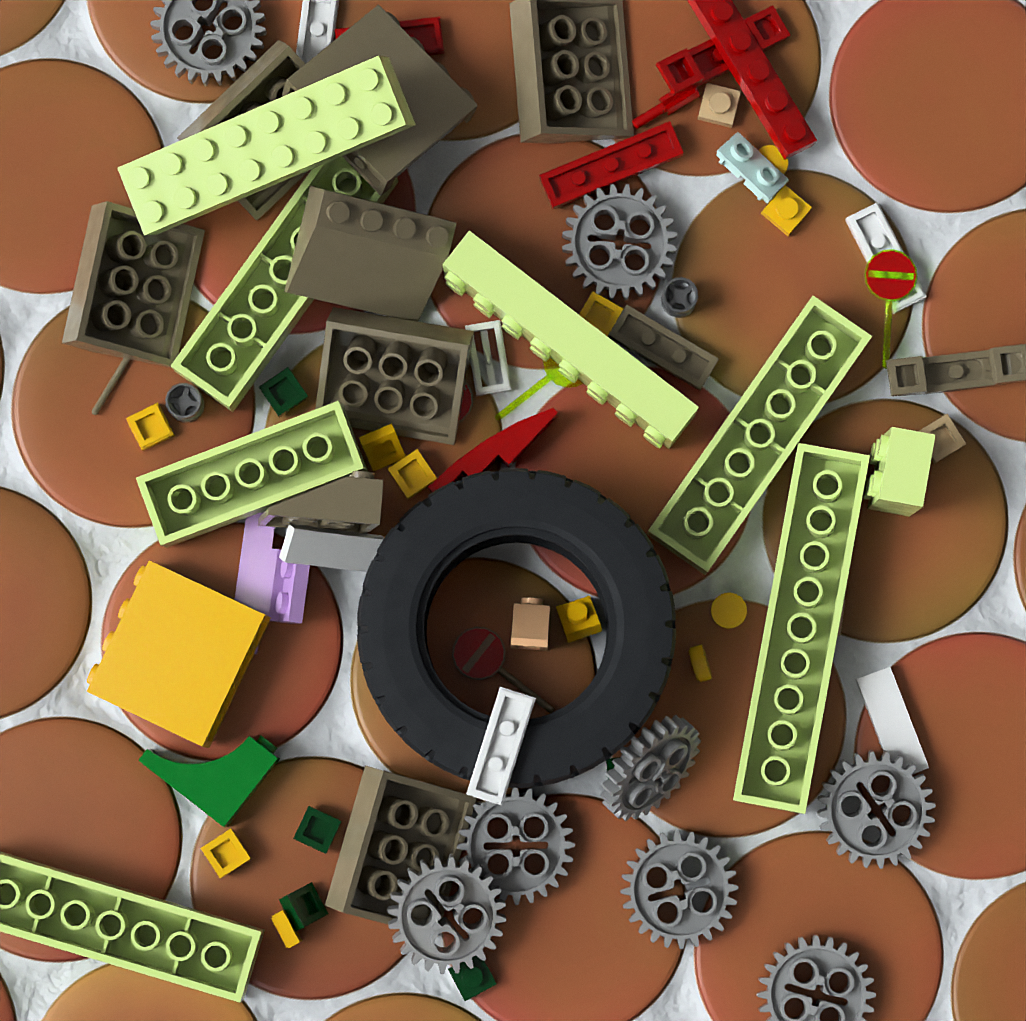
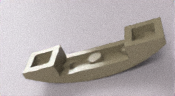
[886,344,1026,396]

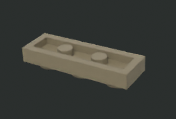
[608,305,719,391]

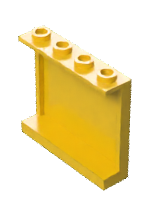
[86,560,271,748]

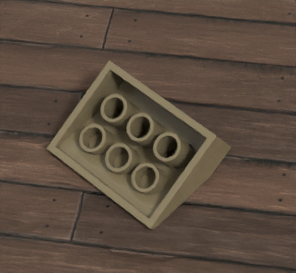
[509,0,634,144]
[177,40,309,220]
[284,186,457,321]
[62,201,205,368]
[315,307,474,445]
[258,471,383,534]
[325,765,477,936]

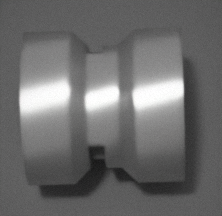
[661,277,698,318]
[165,383,205,423]

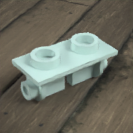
[716,132,789,204]

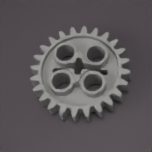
[150,0,267,86]
[562,184,677,301]
[600,715,701,821]
[817,750,936,869]
[457,788,575,905]
[620,830,739,949]
[387,854,506,974]
[756,935,876,1021]

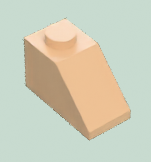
[511,597,550,651]

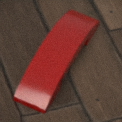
[656,5,791,95]

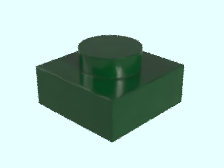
[259,367,309,418]
[293,806,342,854]
[279,882,329,932]
[448,955,497,1001]

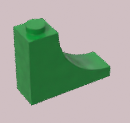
[138,735,280,827]

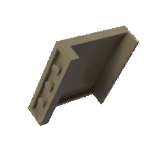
[282,4,478,196]

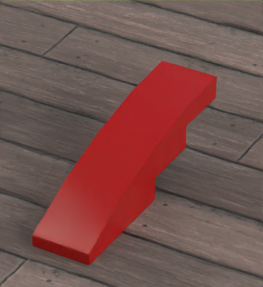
[428,408,558,493]

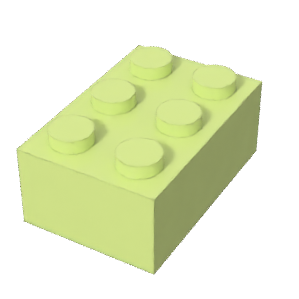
[863,427,935,517]

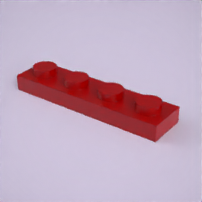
[539,121,684,210]

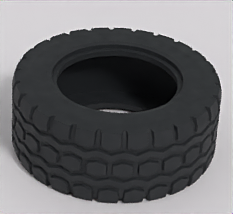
[357,468,676,788]

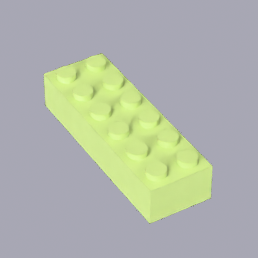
[136,401,368,548]

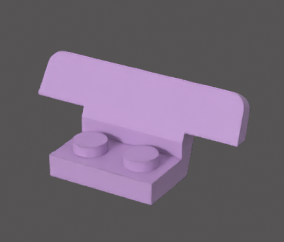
[234,513,310,654]

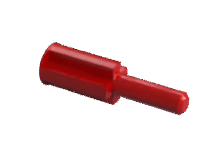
[632,87,700,129]

